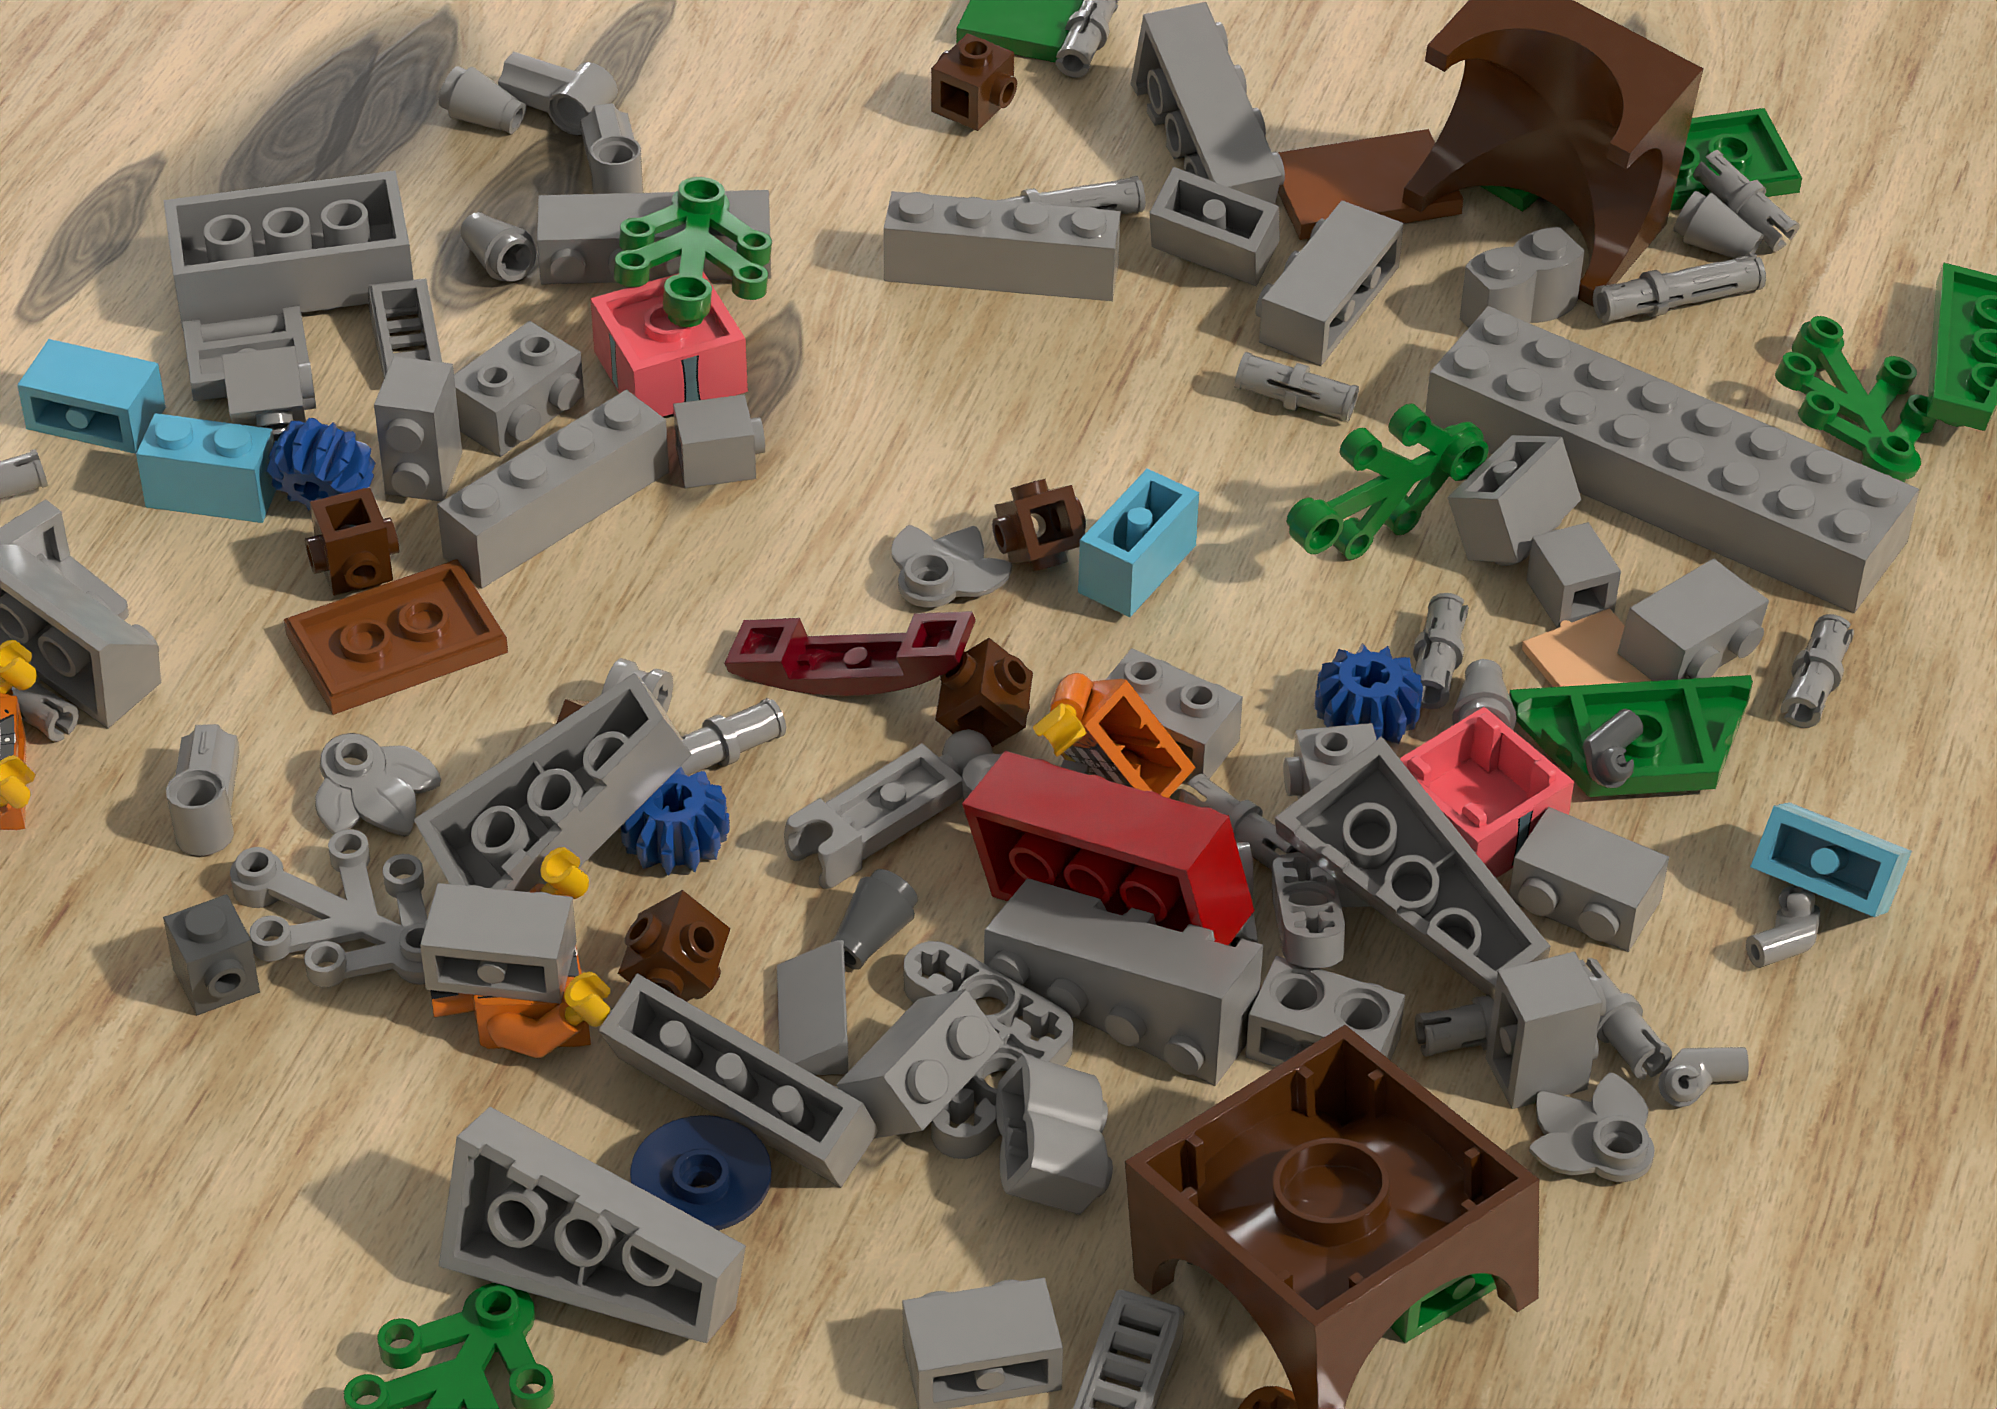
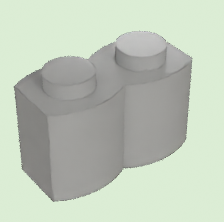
[1460,227,1585,328]
[996,1054,1113,1215]

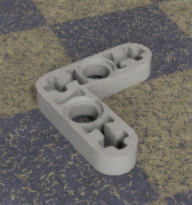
[1272,852,1371,968]
[904,941,1073,1159]

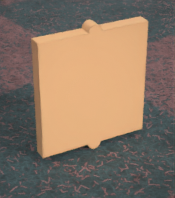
[1522,608,1652,687]

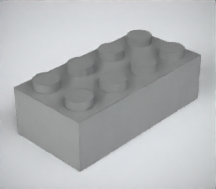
[163,170,414,328]

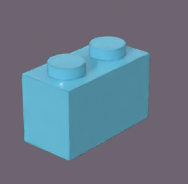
[17,339,166,454]
[136,413,277,523]
[1078,469,1199,617]
[1750,802,1912,917]

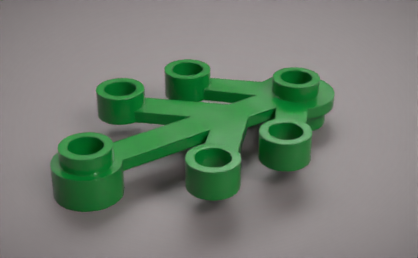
[614,177,772,327]
[1775,316,1938,483]
[1286,403,1489,560]
[344,1283,555,1409]

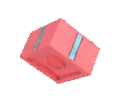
[590,271,748,417]
[1399,707,1574,878]

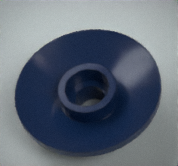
[630,1115,771,1231]

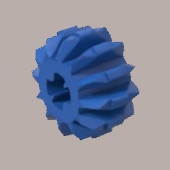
[266,418,376,511]
[1314,643,1423,744]
[621,766,730,876]

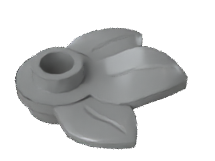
[892,525,1012,608]
[315,733,441,837]
[1529,1073,1654,1182]

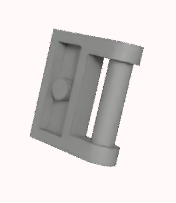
[182,305,309,401]

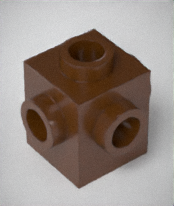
[931,33,1017,131]
[992,478,1086,571]
[305,487,400,596]
[935,638,1033,748]
[618,890,731,1002]

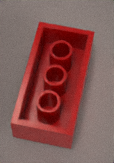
[962,751,1255,946]

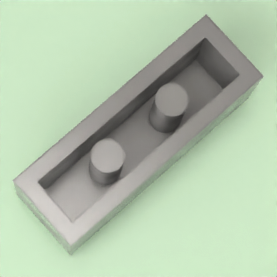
[1256,201,1404,366]

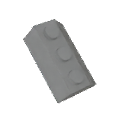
[0,544,161,729]

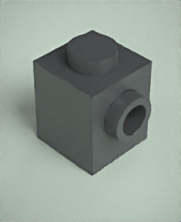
[163,894,260,1016]

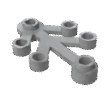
[230,829,427,987]

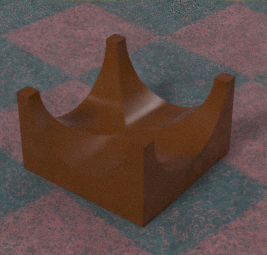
[1402,0,1704,307]
[1125,1025,1540,1409]

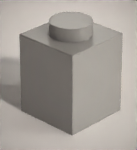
[673,394,765,488]
[1526,522,1621,628]

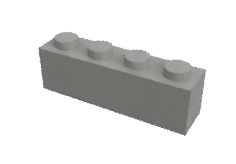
[537,190,771,284]
[884,191,1121,301]
[437,389,669,588]
[599,974,879,1188]

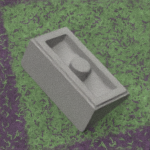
[777,940,848,1075]

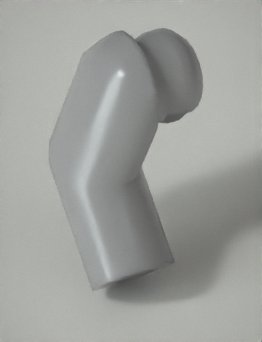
[1746,885,1820,968]
[1658,1047,1749,1107]

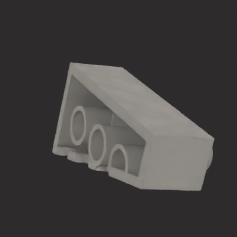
[1130,2,1285,204]
[413,672,692,892]
[1275,736,1551,1000]

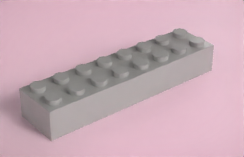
[1425,306,1919,613]

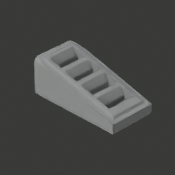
[368,278,442,379]
[1073,1290,1184,1409]

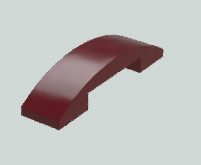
[724,611,976,696]

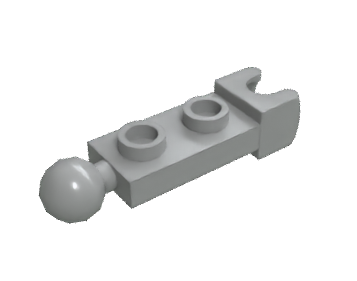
[784,729,993,889]

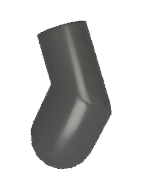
[1582,709,1643,788]

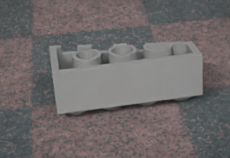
[984,878,1263,1086]
[439,1107,746,1344]

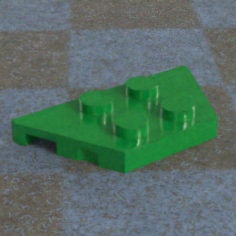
[1509,675,1753,797]

